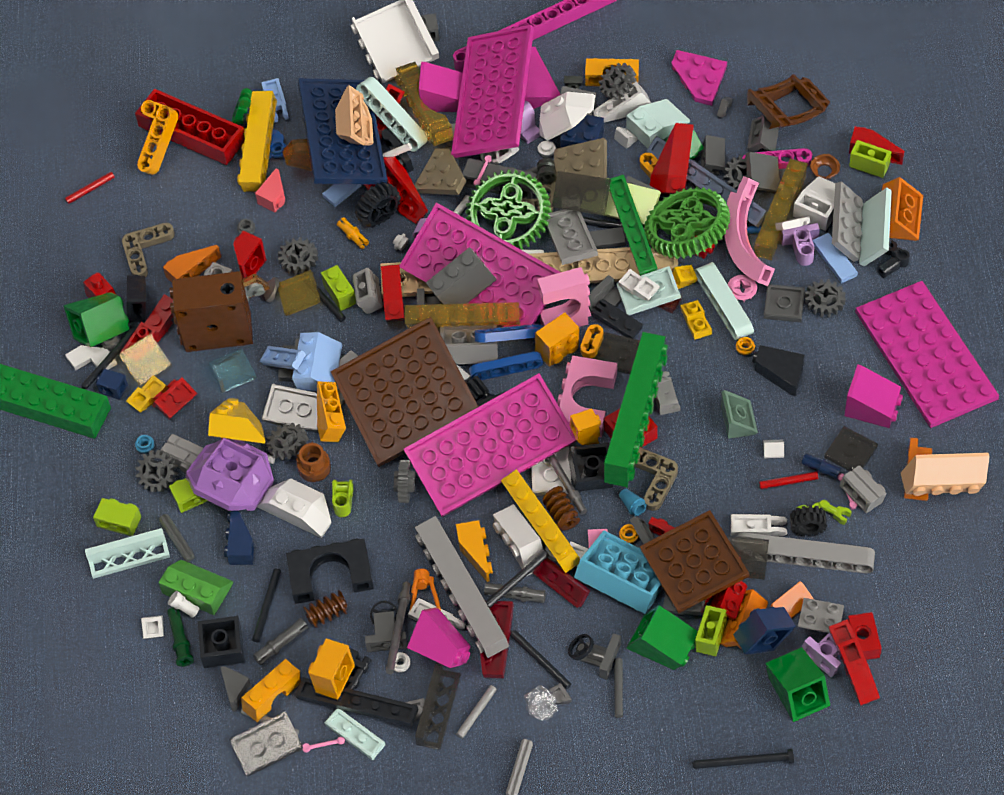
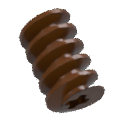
[542,486,581,531]
[303,590,347,628]

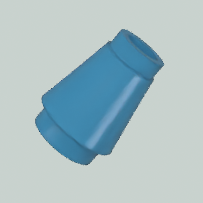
[619,488,647,516]

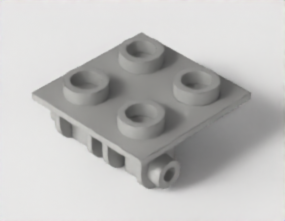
[798,598,844,633]

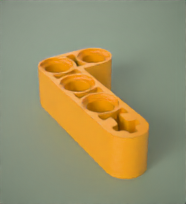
[137,100,178,175]

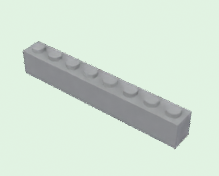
[415,516,509,658]

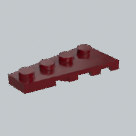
[480,600,514,678]

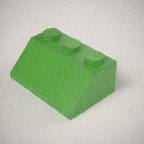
[158,560,233,615]

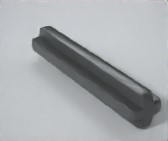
[159,514,195,562]

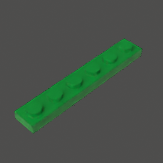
[606,175,658,276]

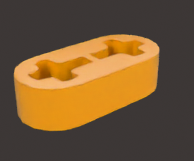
[640,153,658,178]
[580,324,604,359]

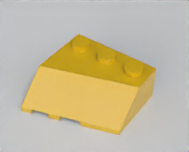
[208,398,265,444]

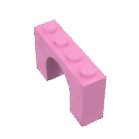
[537,267,591,327]
[557,356,617,437]

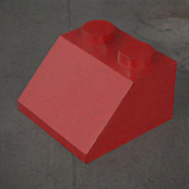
[233,231,267,283]

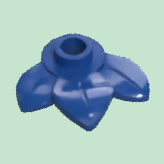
[269,129,287,159]

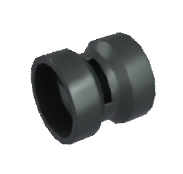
[537,158,556,184]

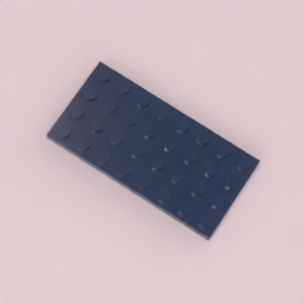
[298,78,387,185]

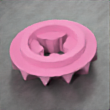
[727,275,757,302]

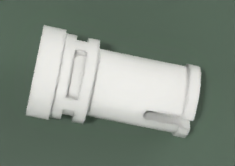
[168,591,199,618]

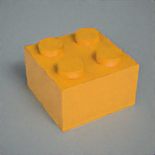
[535,313,579,367]
[308,638,355,700]

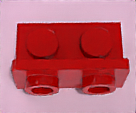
[152,377,198,419]
[710,581,747,620]

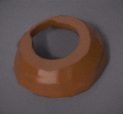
[810,154,840,179]

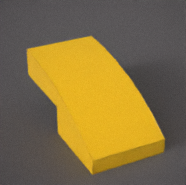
[672,265,698,289]
[126,375,168,413]

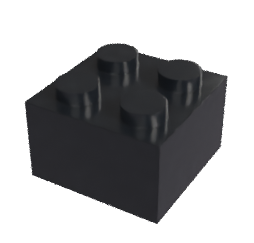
[568,443,614,491]
[198,616,245,668]

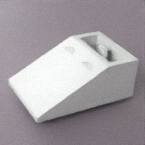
[793,176,835,231]

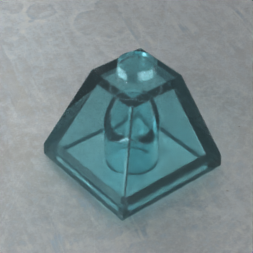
[208,348,257,393]

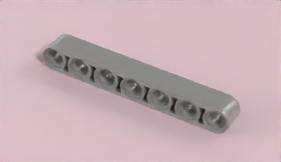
[735,533,875,573]

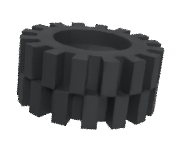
[790,505,827,537]

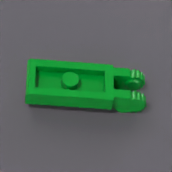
[232,88,252,125]

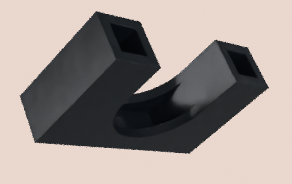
[286,538,374,604]

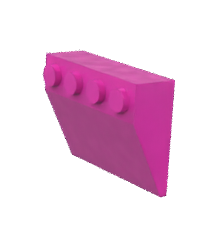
[525,47,560,109]

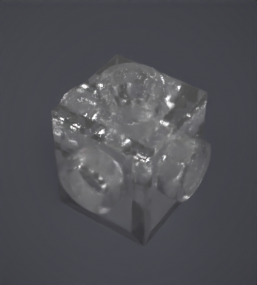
[524,685,559,721]

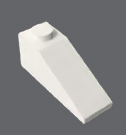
[593,81,651,123]

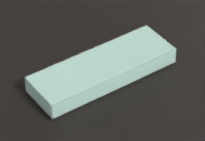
[324,709,385,760]

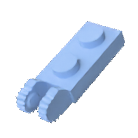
[261,78,289,123]

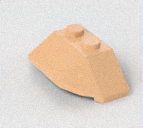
[335,85,373,145]

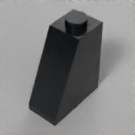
[127,275,146,323]
[752,345,805,396]

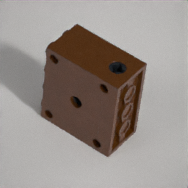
[169,271,253,352]

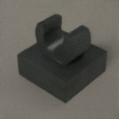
[564,76,583,89]

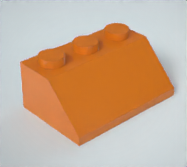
[882,177,923,241]

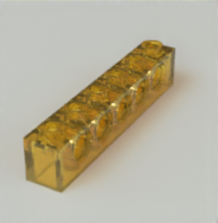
[405,302,520,328]

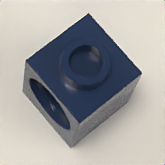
[96,368,128,400]

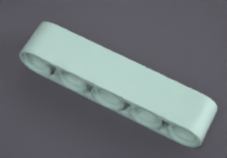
[356,77,428,152]
[695,262,754,340]

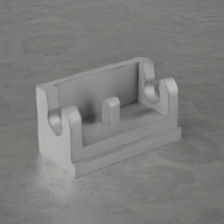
[655,371,680,415]

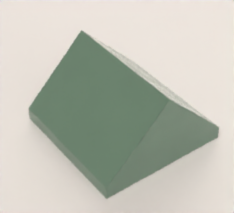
[721,390,758,439]

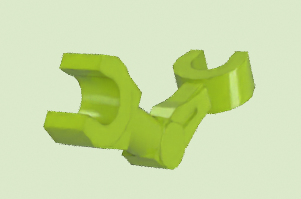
[796,500,852,525]

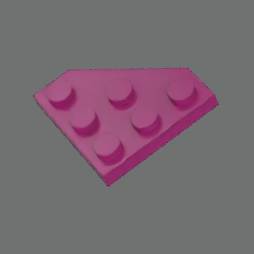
[672,50,727,106]

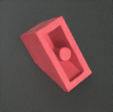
[255,168,285,213]

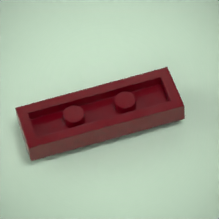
[533,558,590,608]

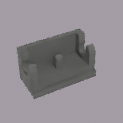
[701,135,725,176]

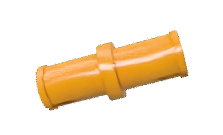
[337,217,369,249]

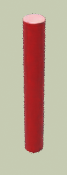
[65,172,115,204]
[759,472,818,489]

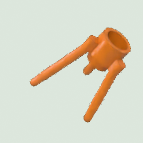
[409,568,441,612]

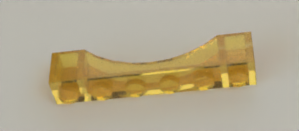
[394,62,454,146]
[754,159,808,261]

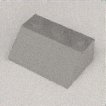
[440,322,498,365]

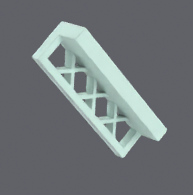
[85,528,170,579]

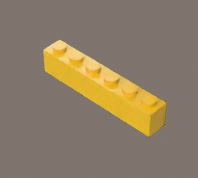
[237,91,277,192]
[501,469,580,573]

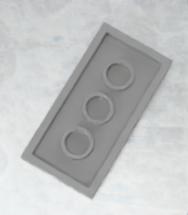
[832,181,863,262]
[546,206,598,265]

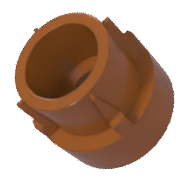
[296,442,331,482]

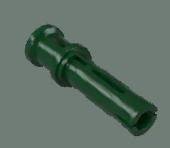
[167,607,194,667]

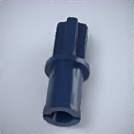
[802,454,841,479]

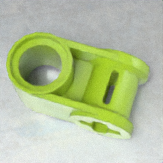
[332,480,354,517]

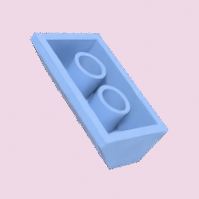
[292,332,342,391]

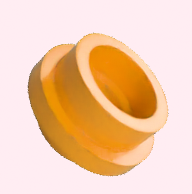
[736,337,755,355]
[619,524,639,544]

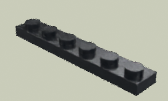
[295,677,419,727]

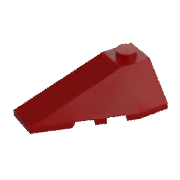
[649,123,694,195]
[364,156,428,224]

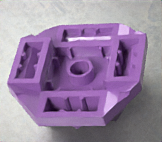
[186,438,274,511]

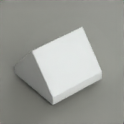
[614,127,638,149]
[763,440,784,459]

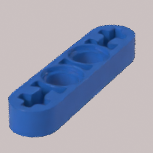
[475,324,544,343]
[469,352,543,380]

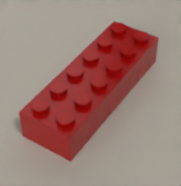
[135,89,245,165]

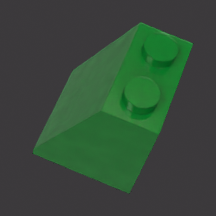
[63,292,129,347]
[626,605,698,670]
[765,647,830,722]

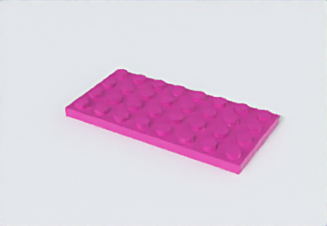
[451,25,534,158]
[400,202,561,327]
[855,281,999,428]
[404,373,577,517]

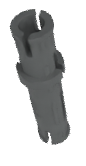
[484,582,546,603]
[253,618,308,665]

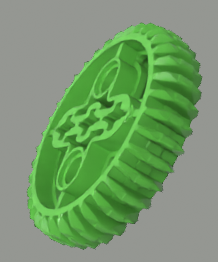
[465,169,551,250]
[644,186,730,259]

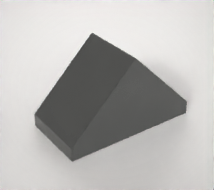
[221,666,252,711]

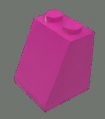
[419,62,463,112]
[844,364,903,428]
[407,607,470,668]

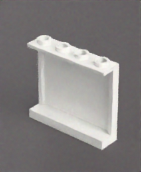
[350,0,439,84]

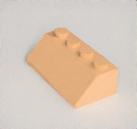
[901,453,989,496]

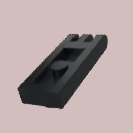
[590,299,643,341]

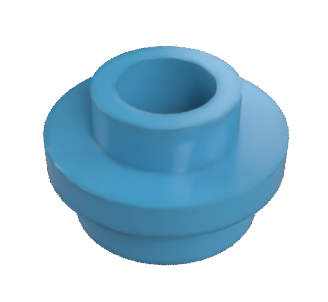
[135,435,155,453]

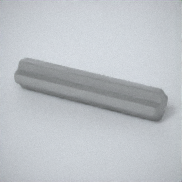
[506,739,533,795]

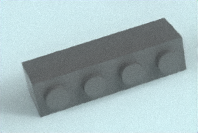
[463,158,538,199]

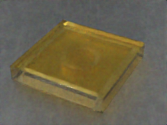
[278,270,321,316]
[118,333,171,386]

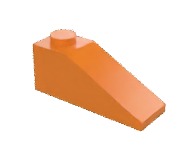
[163,245,221,282]

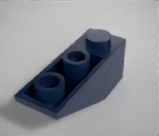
[224,511,255,565]

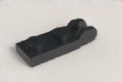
[381,128,414,173]

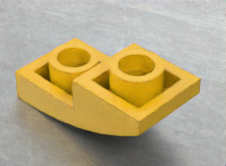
[680,300,712,340]

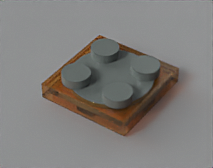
[243,273,270,301]

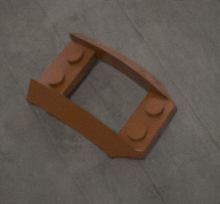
[747,74,830,129]

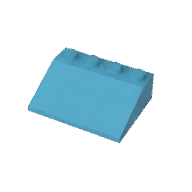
[574,530,662,614]

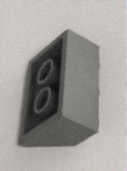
[426,247,497,315]

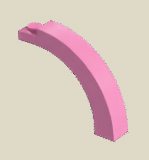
[724,176,775,286]

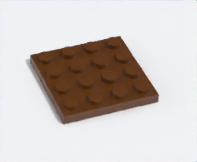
[639,510,750,614]

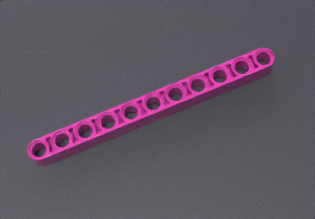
[453,0,617,73]

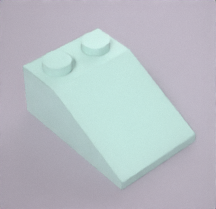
[626,99,690,148]

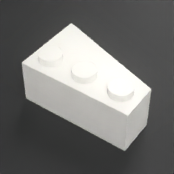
[493,504,543,576]

